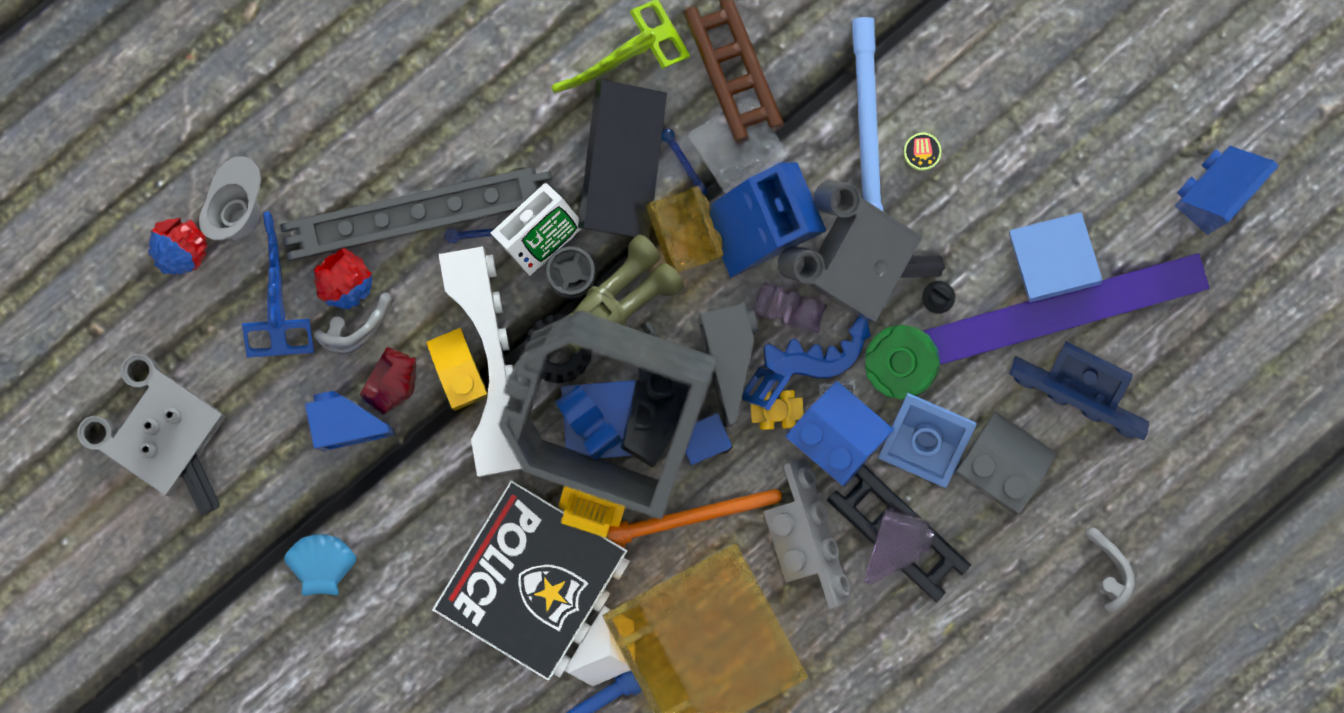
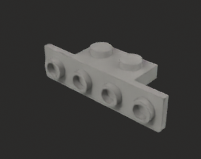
[763,459,851,609]

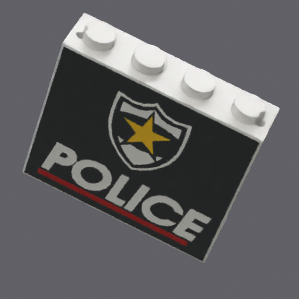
[432,480,630,681]

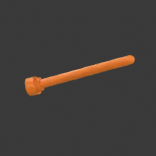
[607,489,782,548]

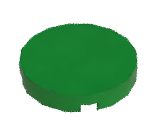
[865,325,940,399]

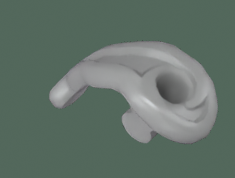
[314,293,392,354]
[1085,527,1135,613]

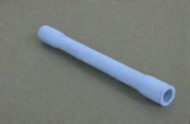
[852,17,883,211]

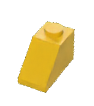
[426,327,488,411]

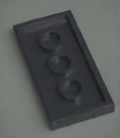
[578,79,667,239]

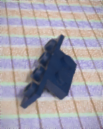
[1009,341,1150,440]

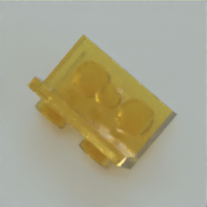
[646,186,723,273]

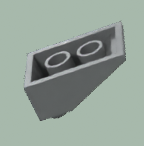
[697,302,759,428]

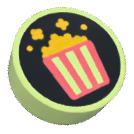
[903,133,941,171]

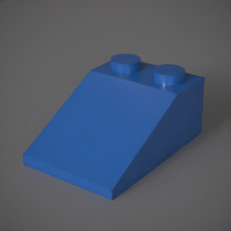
[1174,146,1279,235]

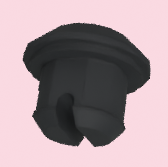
[922,281,955,314]

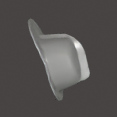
[199,157,261,242]

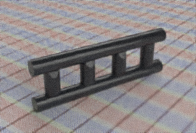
[826,465,972,603]

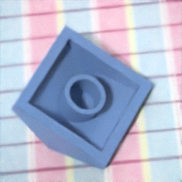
[878,393,977,488]

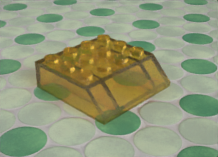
[602,543,808,713]

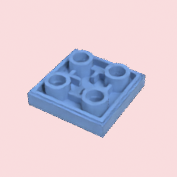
[1009,212,1103,303]

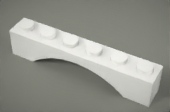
[439,246,523,478]

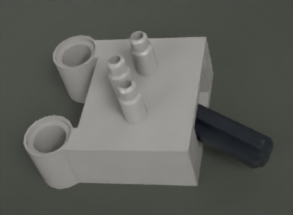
[77,354,227,515]

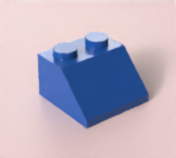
[785,381,894,487]
[305,391,396,452]

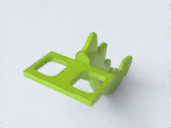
[551,0,690,94]

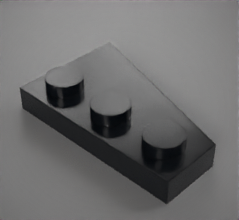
[621,332,692,468]

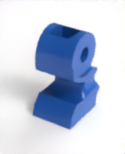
[555,384,622,460]

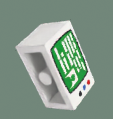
[491,182,581,276]

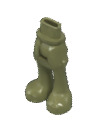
[566,234,685,353]

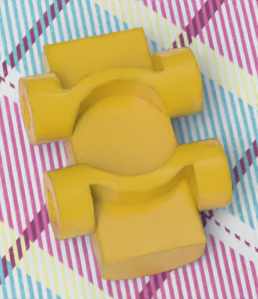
[750,390,804,430]

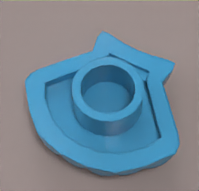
[284,534,356,596]

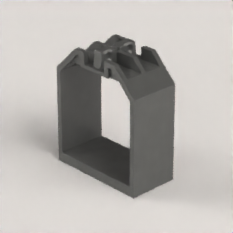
[499,311,717,519]

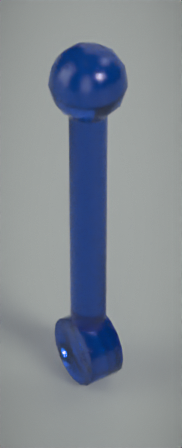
[662,128,708,196]
[444,228,495,244]

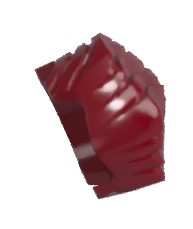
[360,347,416,415]

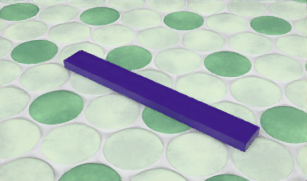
[923,253,1210,365]

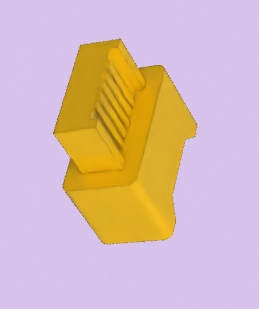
[558,486,626,538]

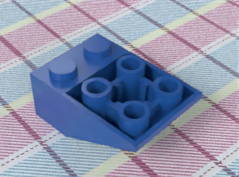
[702,162,827,278]

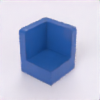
[685,413,732,466]

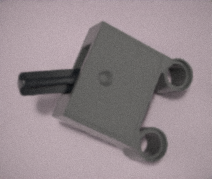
[778,180,945,322]

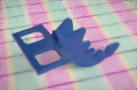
[242,211,314,358]
[741,317,871,411]

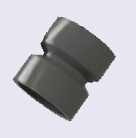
[546,246,596,300]

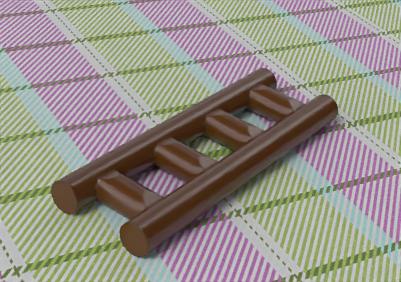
[684,0,784,144]

